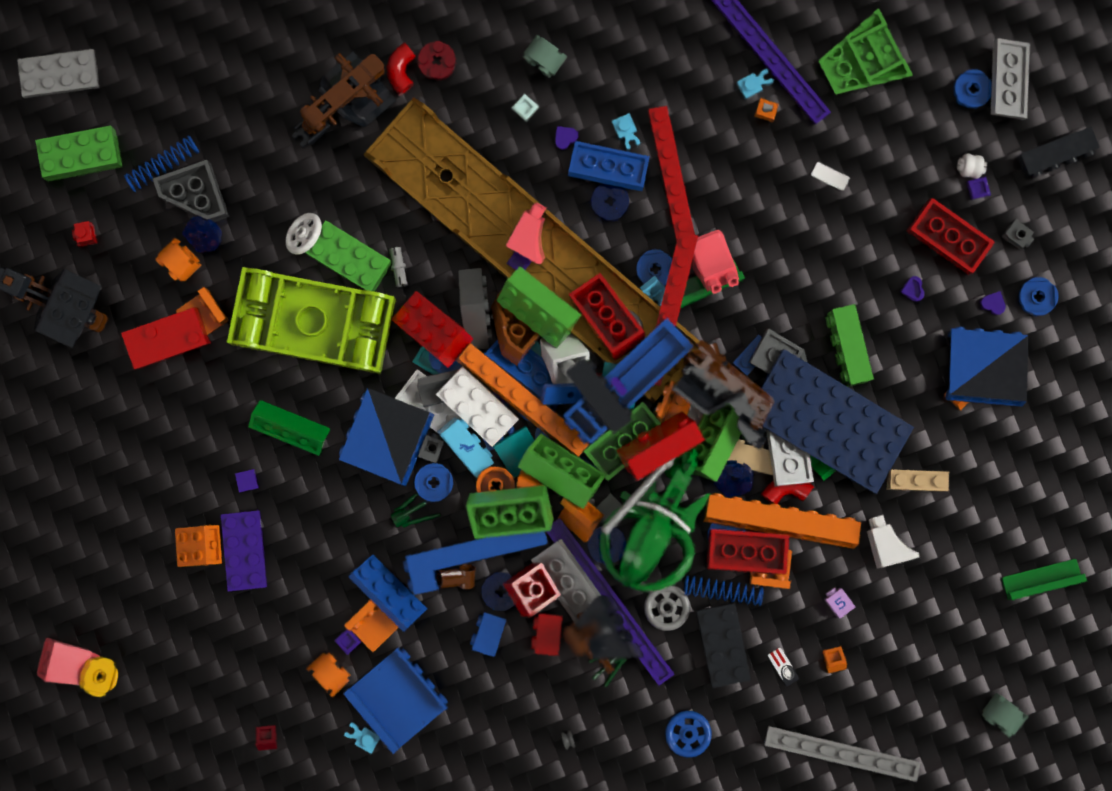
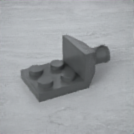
[748,329,807,374]

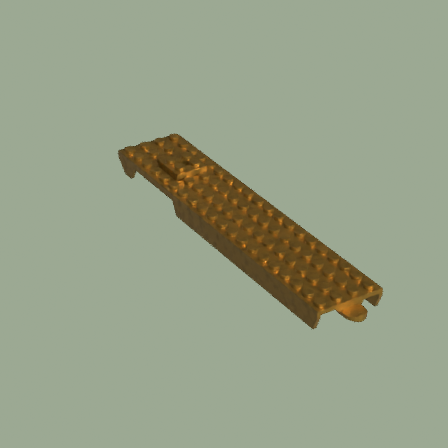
[363,97,699,404]

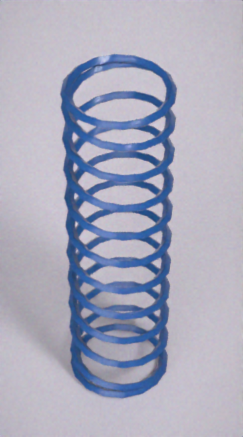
[124,135,199,192]
[684,575,763,607]

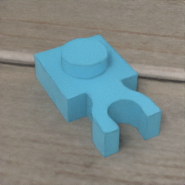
[737,69,773,100]
[612,114,640,150]
[640,276,665,307]
[344,722,380,754]

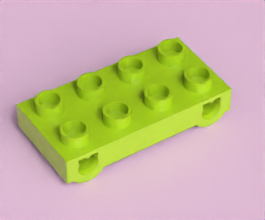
[227,267,396,374]

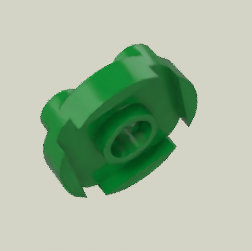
[664,448,698,480]

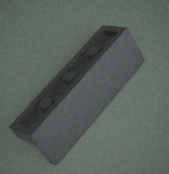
[417,369,492,407]

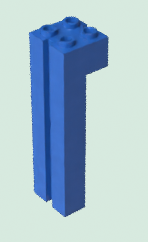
[564,318,694,444]
[403,531,547,595]

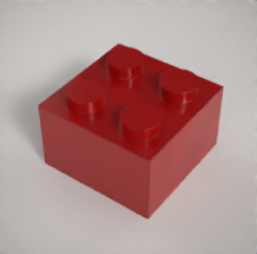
[503,563,561,617]
[531,613,562,656]

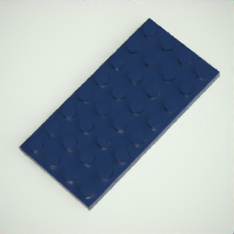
[761,349,914,494]

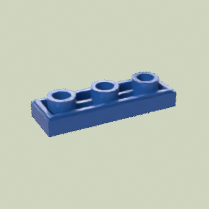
[540,383,584,405]

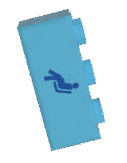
[437,417,494,478]

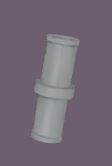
[389,247,408,287]

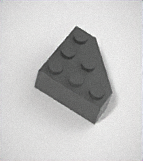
[153,160,229,223]
[458,268,492,349]

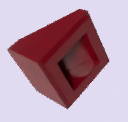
[256,725,277,751]

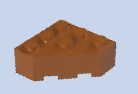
[491,290,541,366]

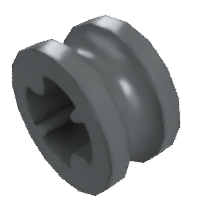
[561,730,575,750]

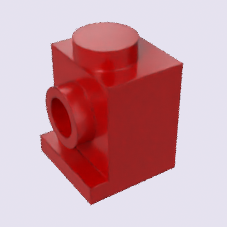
[72,221,97,247]

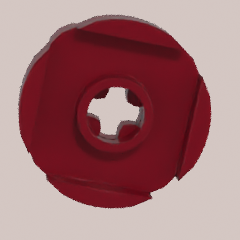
[418,41,456,80]

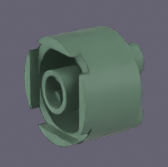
[523,35,567,78]
[982,692,1028,737]

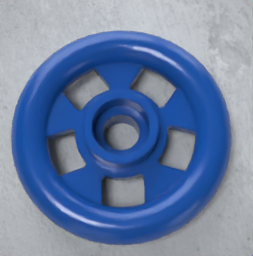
[665,711,712,758]

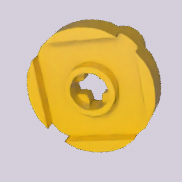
[79,657,118,697]

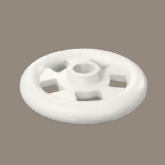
[285,213,322,255]

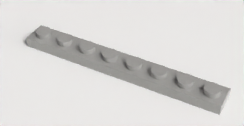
[764,726,921,782]

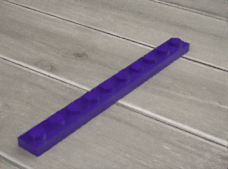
[711,0,831,125]
[546,518,674,685]

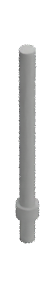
[601,458,675,535]

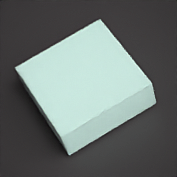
[512,94,539,121]

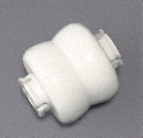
[957,154,987,179]

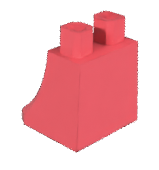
[506,202,546,264]
[691,230,739,294]
[37,638,100,685]

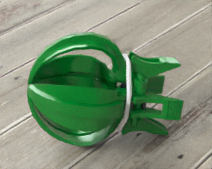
[600,470,710,592]

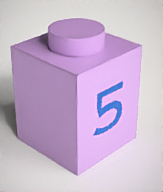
[824,587,855,618]

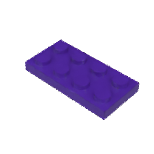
[221,511,267,591]

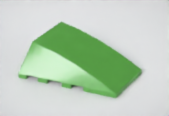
[819,8,913,95]

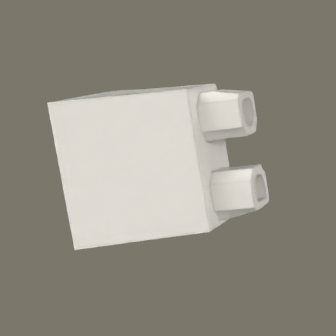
[540,333,590,384]
[867,515,919,568]

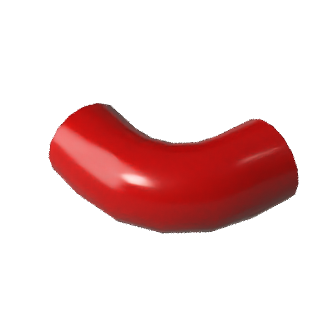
[386,43,416,96]
[760,480,814,504]

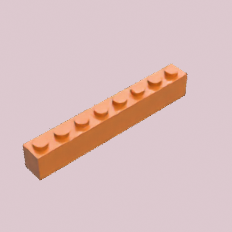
[456,343,589,457]
[703,493,861,549]

